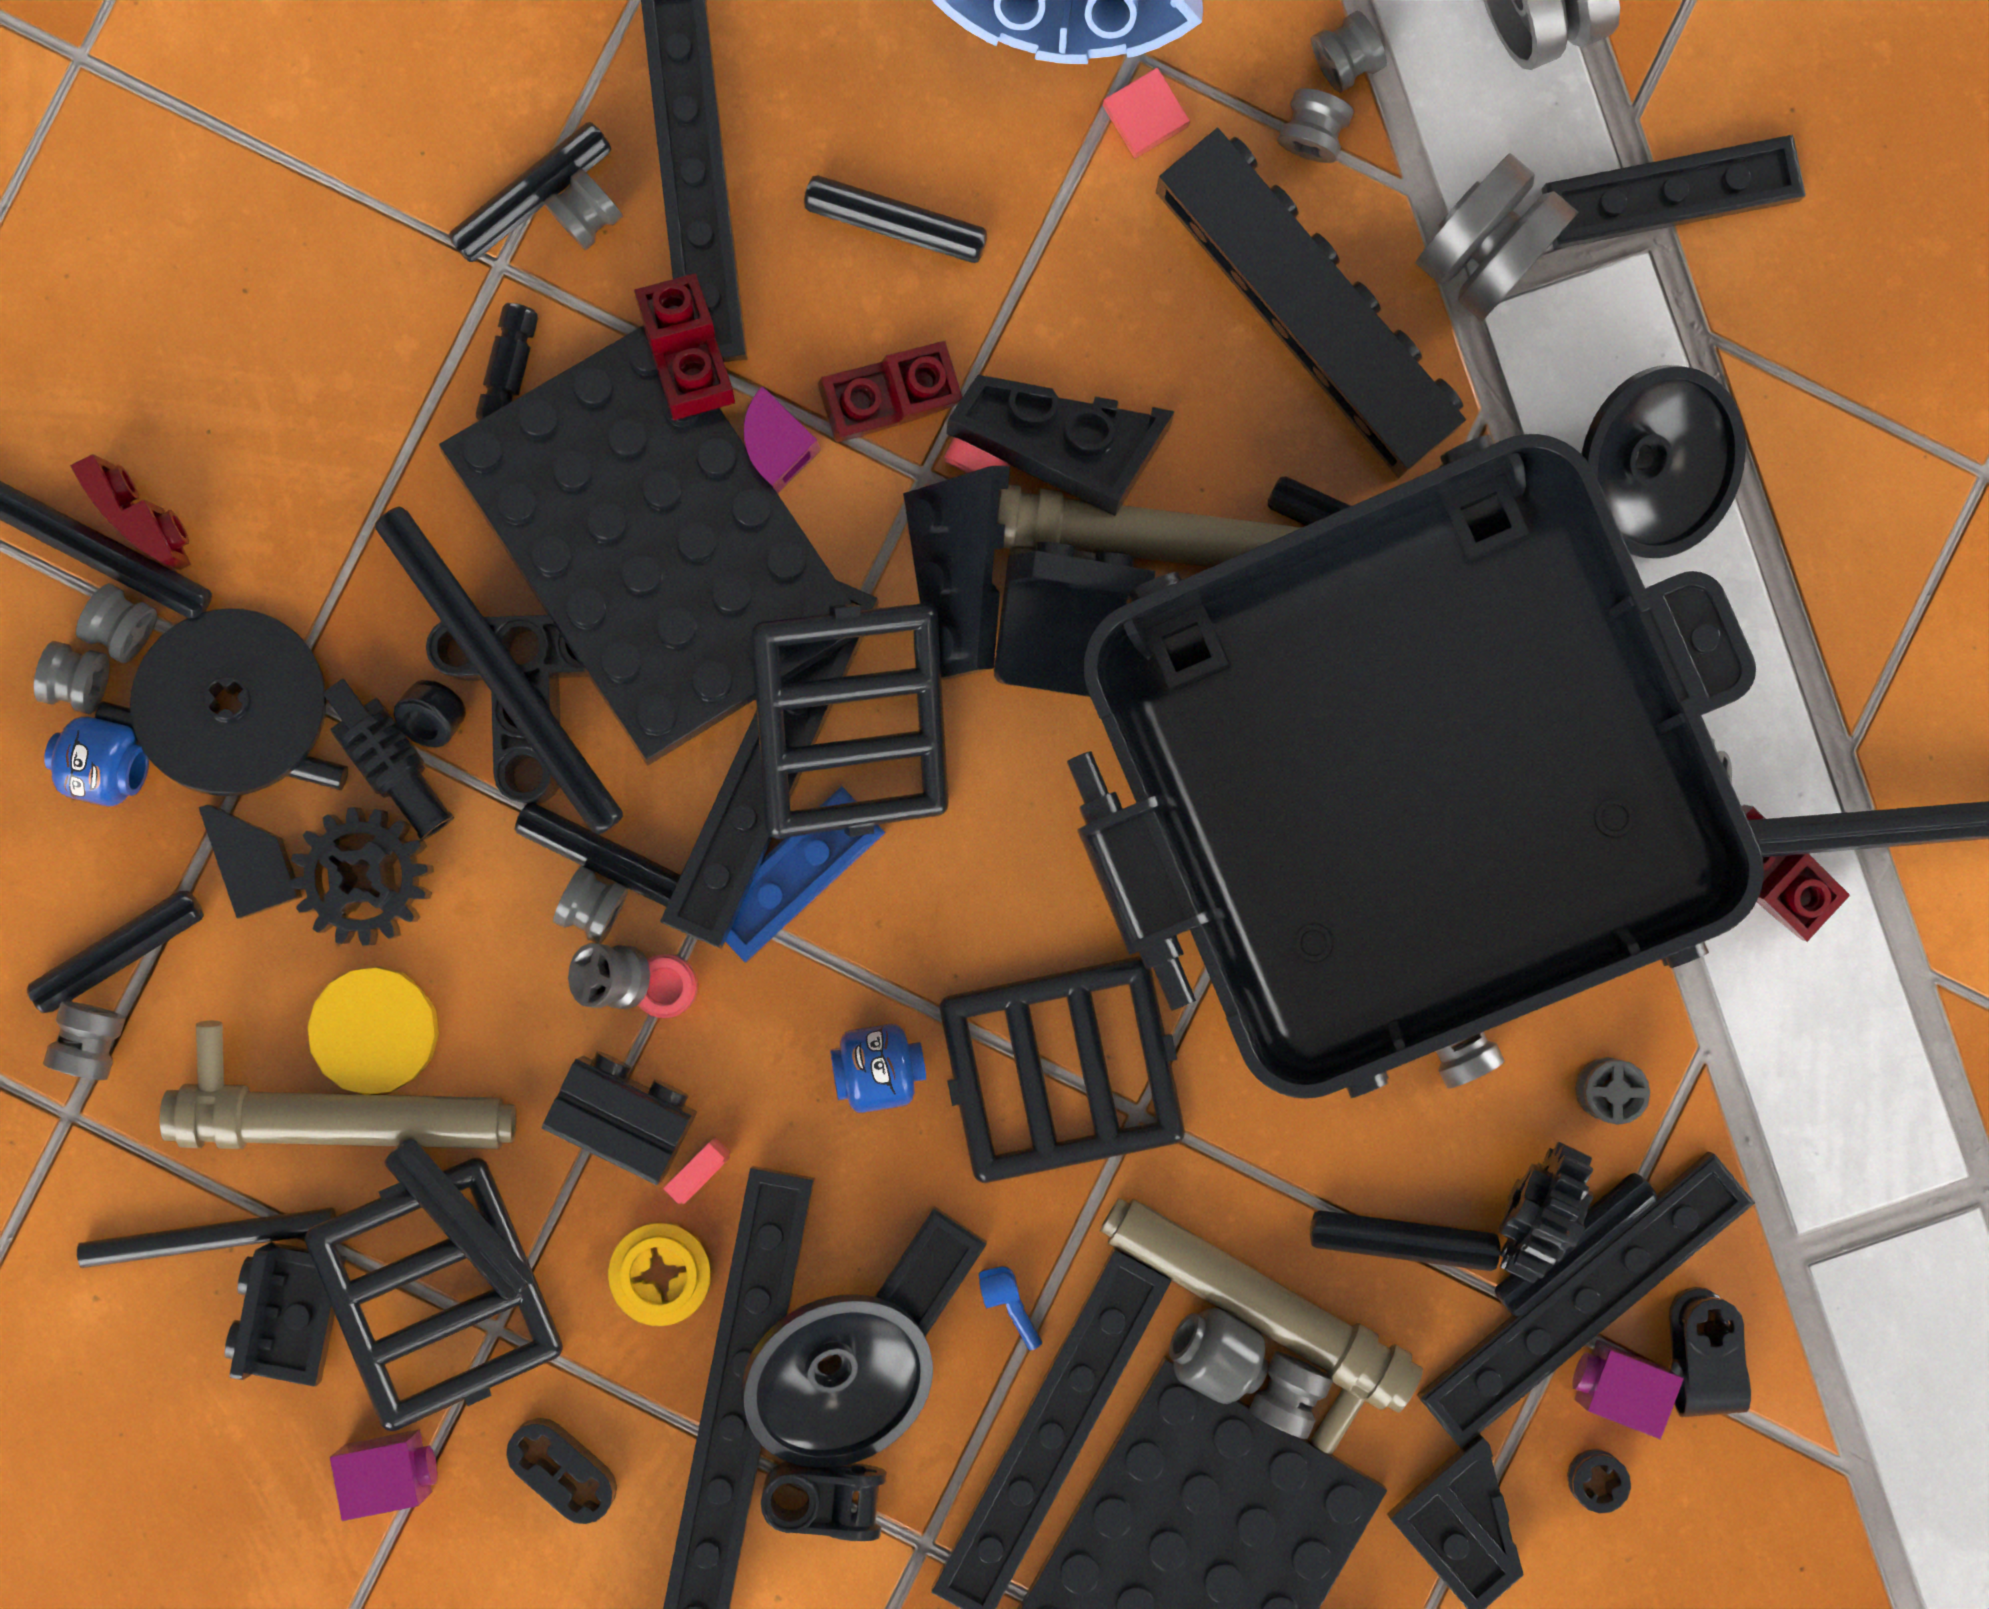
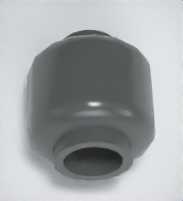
[1169,1307,1268,1404]

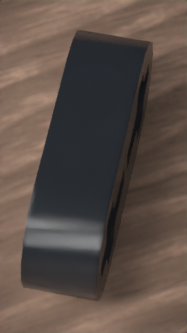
[506,1418,617,1524]

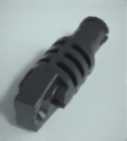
[323,679,454,840]

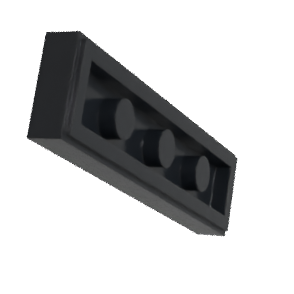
[1541,135,1806,250]

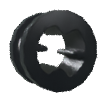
[1567,1449,1631,1513]

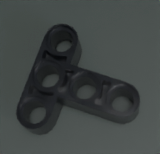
[426,615,588,804]

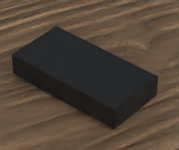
[874,1206,987,1337]

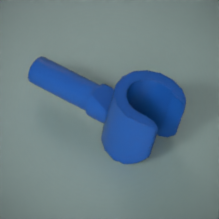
[979,1266,1043,1351]

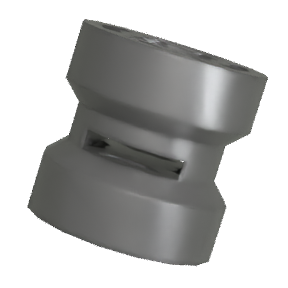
[43,1001,126,1080]
[1436,1032,1505,1088]
[1249,1351,1333,1439]

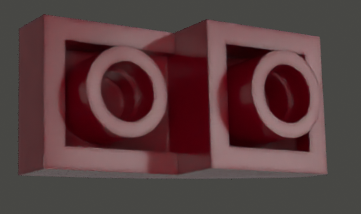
[634,273,735,420]
[817,341,963,443]
[70,454,191,570]
[1742,804,1850,942]

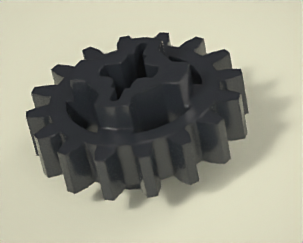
[289,807,434,946]
[1499,1142,1594,1284]

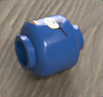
[44,716,149,807]
[830,1024,926,1113]

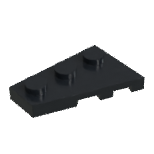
[946,375,1175,516]
[903,466,1010,680]

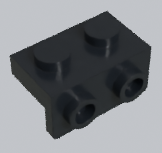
[225,1242,346,1387]

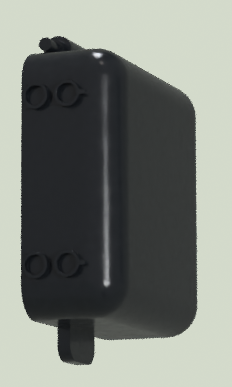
[1067,434,1764,1099]

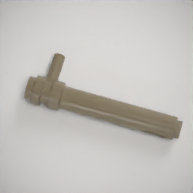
[996,485,1302,567]
[159,1020,516,1149]
[1100,1198,1423,1454]

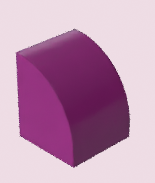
[744,386,821,494]

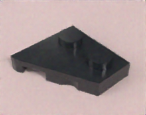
[1387,1433,1524,1609]

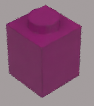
[1572,1340,1684,1440]
[330,1429,437,1521]

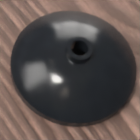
[1581,365,1746,558]
[741,1294,933,1468]

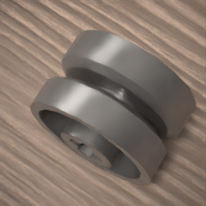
[1483,0,1620,70]
[1415,153,1579,321]

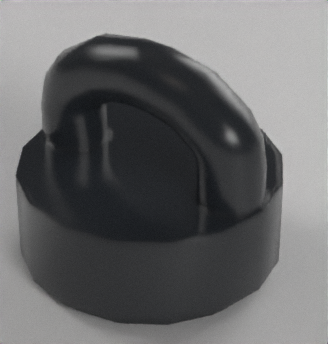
[394,680,466,748]

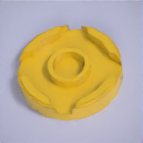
[307,967,439,1095]

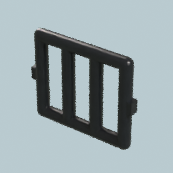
[752,603,949,839]
[939,957,1185,1183]
[305,1158,563,1431]

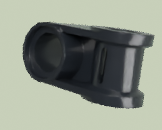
[1669,1287,1751,1417]
[761,1462,887,1541]

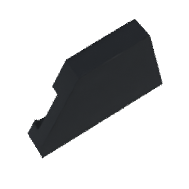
[199,804,302,919]

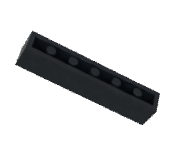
[1156,127,1467,479]

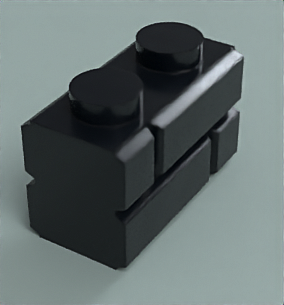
[542,1051,697,1185]

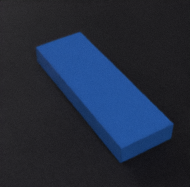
[725,786,885,962]

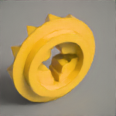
[608,1223,711,1326]

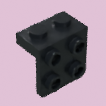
[994,542,1156,697]

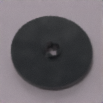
[130,609,327,796]

